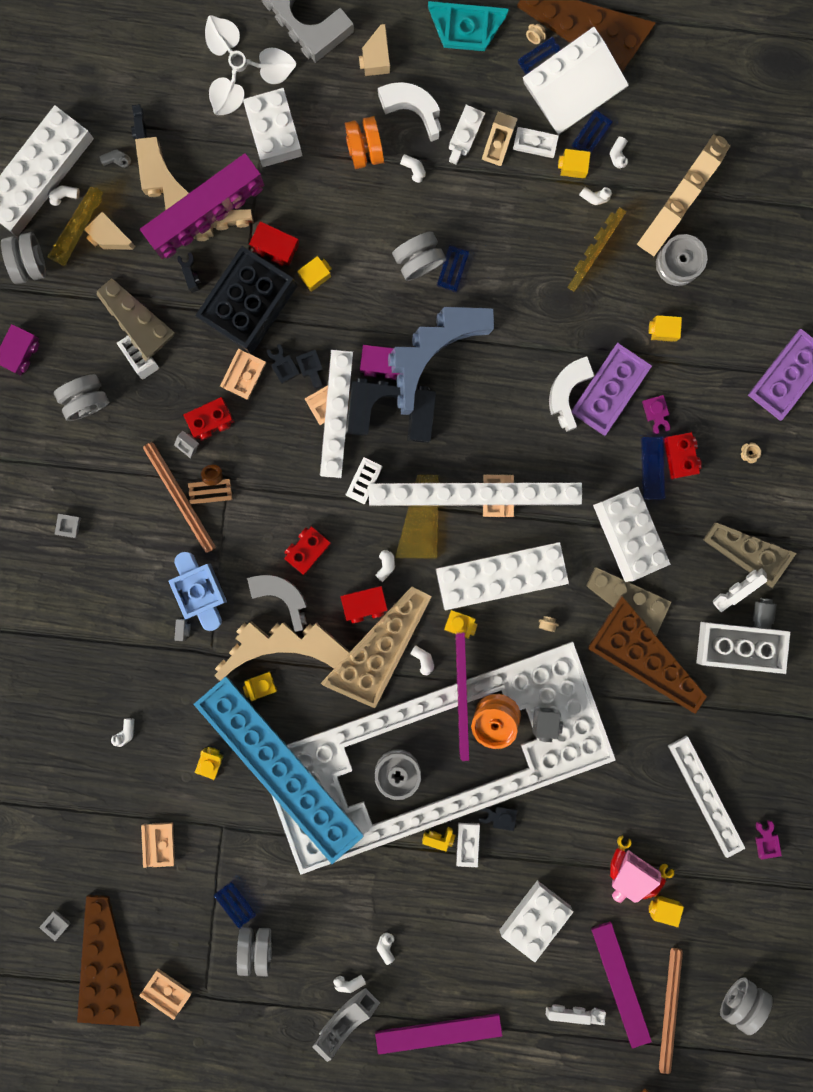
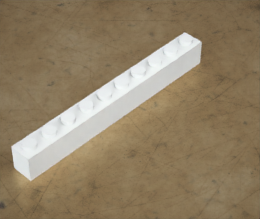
[369,483,582,506]

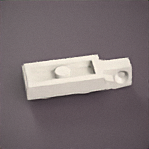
[449,105,485,165]
[713,568,767,612]
[546,1004,606,1025]

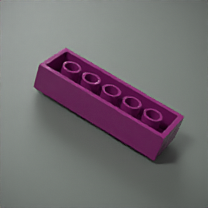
[140,153,265,259]

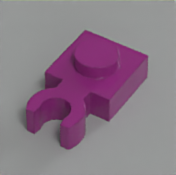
[642,395,670,434]
[755,820,782,860]

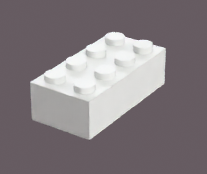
[593,487,671,582]
[696,622,790,674]

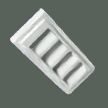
[117,336,159,379]
[346,457,383,504]

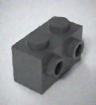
[532,707,563,742]

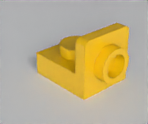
[444,610,478,639]
[243,672,277,701]
[195,747,224,780]
[422,827,455,852]

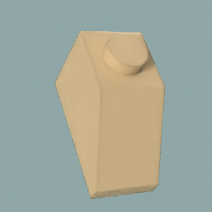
[359,24,390,76]
[482,112,518,166]
[84,212,136,250]

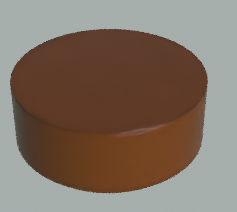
[201,465,223,485]

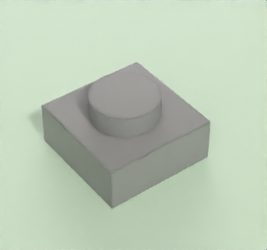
[174,431,199,458]
[55,514,81,538]
[174,619,191,641]
[39,910,71,941]

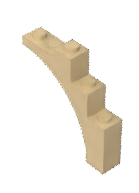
[637,134,730,256]
[135,137,254,241]
[215,621,350,681]

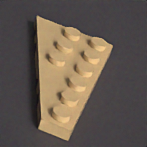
[321,587,432,708]

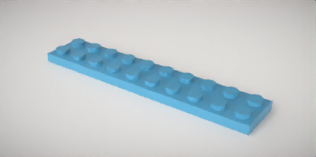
[194,676,364,864]

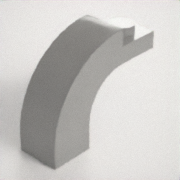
[247,575,308,632]
[312,988,380,1062]

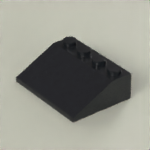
[195,246,298,354]

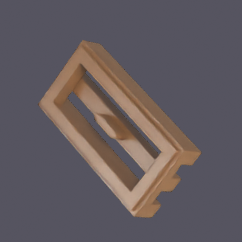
[188,479,233,504]

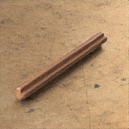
[143,442,215,553]
[659,948,683,1074]

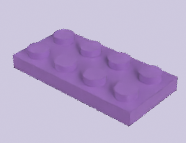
[748,329,813,421]
[571,343,652,436]

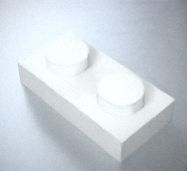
[513,127,559,158]
[456,823,480,867]

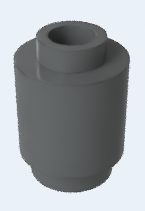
[753,598,777,629]

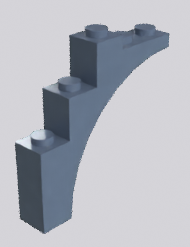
[388,307,494,415]

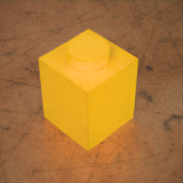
[558,149,590,179]
[297,256,331,292]
[649,316,682,341]
[649,896,684,927]

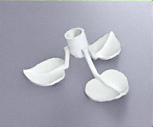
[205,15,296,115]

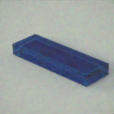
[641,437,665,500]

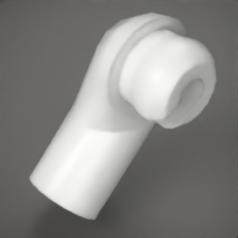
[610,136,628,168]
[400,154,426,183]
[579,187,612,205]
[410,645,434,675]

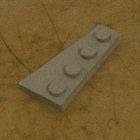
[97,278,175,362]
[703,523,797,588]
[586,567,671,635]

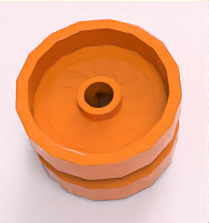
[345,116,384,169]
[471,694,521,749]

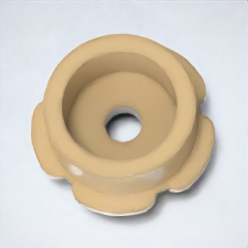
[526,24,546,44]
[741,443,761,463]
[539,616,559,632]

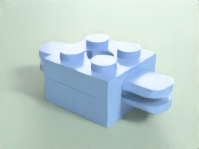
[168,552,227,631]

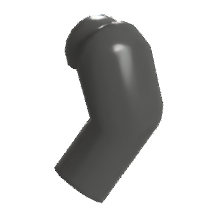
[99,150,131,168]

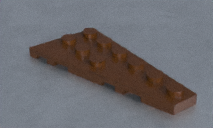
[517,0,656,73]
[588,595,707,714]
[77,895,141,1027]

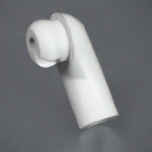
[48,185,80,206]
[375,550,395,582]
[111,718,134,747]
[377,933,395,965]
[333,975,366,993]

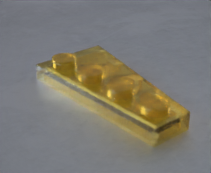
[47,187,103,266]
[567,207,627,292]
[395,475,438,558]

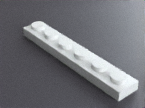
[320,350,353,478]
[668,736,745,858]

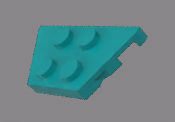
[428,1,508,51]

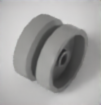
[1,232,46,284]
[392,232,446,281]
[656,234,708,286]
[54,374,109,421]
[375,749,421,800]
[237,928,272,976]
[720,978,773,1035]

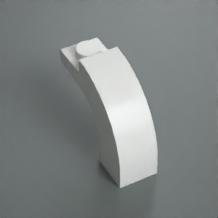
[378,83,441,141]
[549,357,594,432]

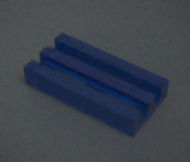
[518,37,560,75]
[571,110,613,154]
[437,245,469,292]
[214,882,256,929]

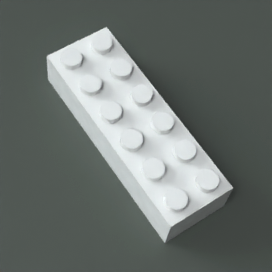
[0,105,94,237]
[436,542,569,610]

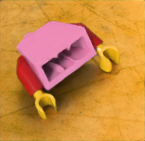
[610,836,674,903]

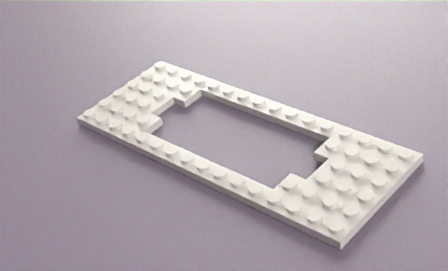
[272,642,615,875]

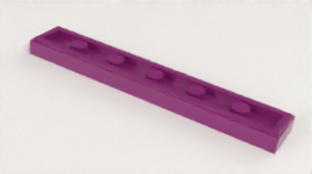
[455,632,469,761]
[591,922,652,1049]
[375,1013,502,1055]

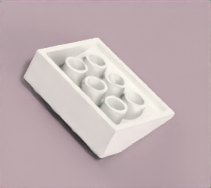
[523,27,629,135]

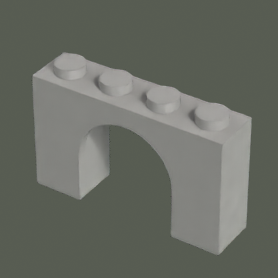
[262,0,354,63]

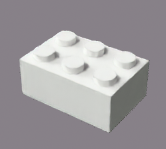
[243,88,302,167]
[500,880,573,962]

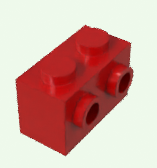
[249,221,299,266]
[183,397,234,441]
[663,432,702,479]
[284,526,331,575]
[340,586,388,623]

